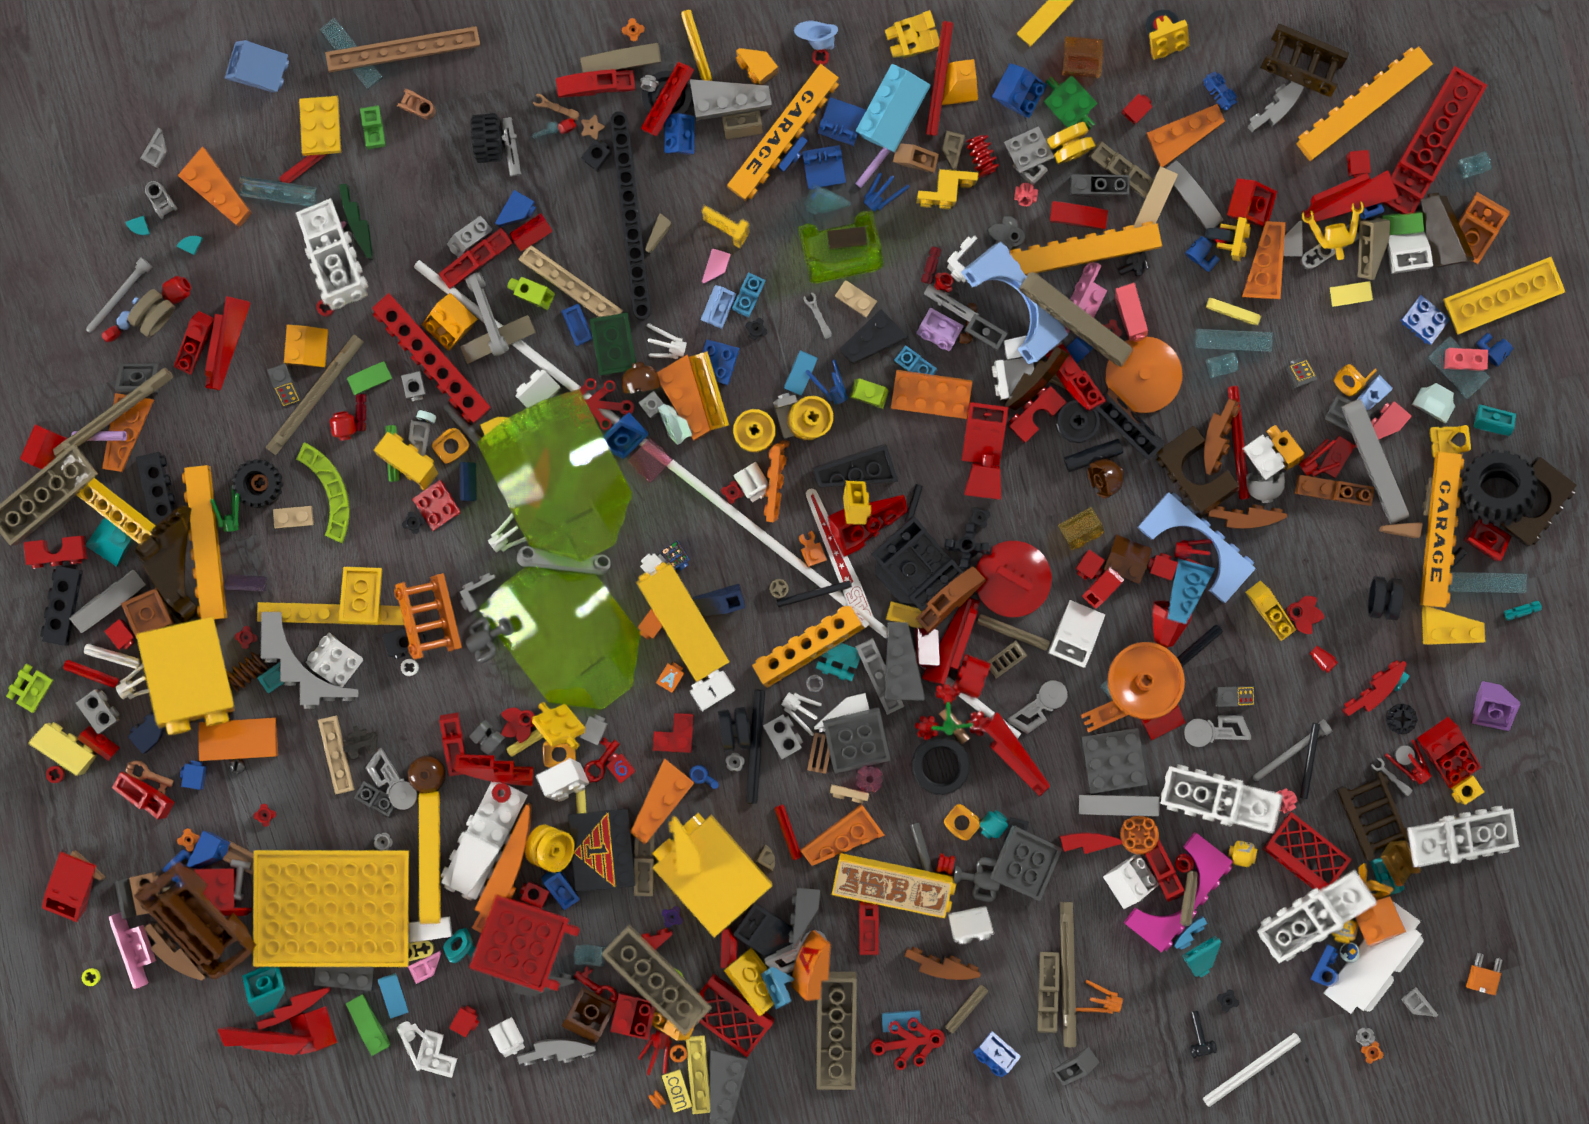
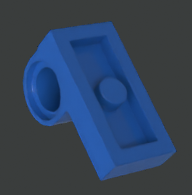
[541,871,580,910]
[1311,945,1339,987]

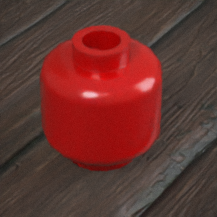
[162,276,191,304]
[329,411,356,441]

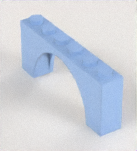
[961,242,1069,365]
[1137,492,1256,603]

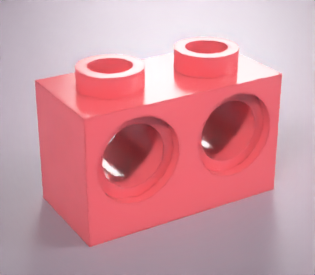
[1444,348,1488,371]

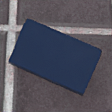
[459,462,477,501]

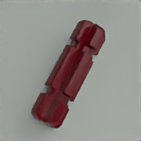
[921,247,941,284]
[355,394,367,431]

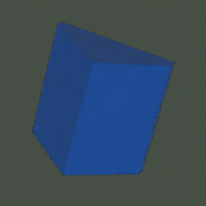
[595,413,649,459]

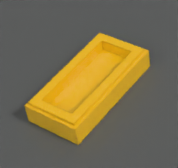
[886,601,924,628]

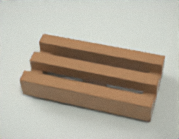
[807,733,830,774]

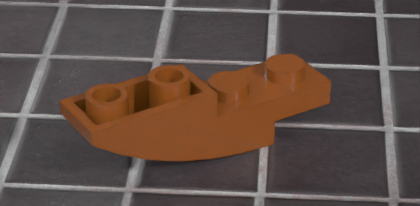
[1204,399,1240,475]
[1295,475,1375,506]
[1207,505,1287,529]
[916,566,986,633]
[904,946,981,980]

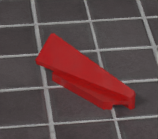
[1302,170,1399,224]
[205,296,251,390]
[922,598,980,686]
[982,712,1050,797]
[218,1027,314,1055]

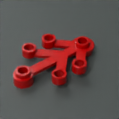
[560,378,635,430]
[870,1018,945,1070]

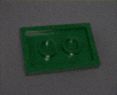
[590,312,636,376]

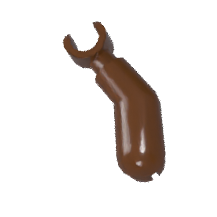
[959,303,977,344]

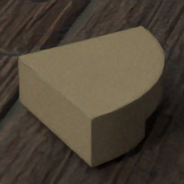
[756,845,775,871]

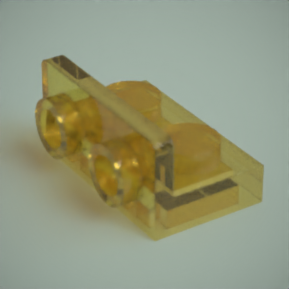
[1058,507,1104,550]

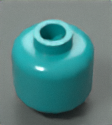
[979,810,1008,839]

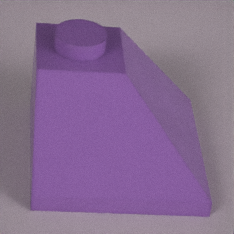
[1472,681,1520,731]

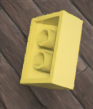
[29,722,97,776]

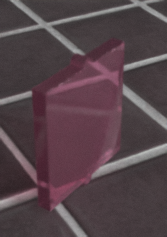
[628,437,673,483]

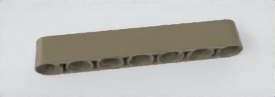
[1019,272,1133,367]

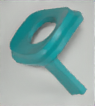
[443,928,476,963]

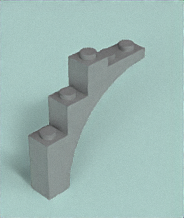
[261,612,358,709]

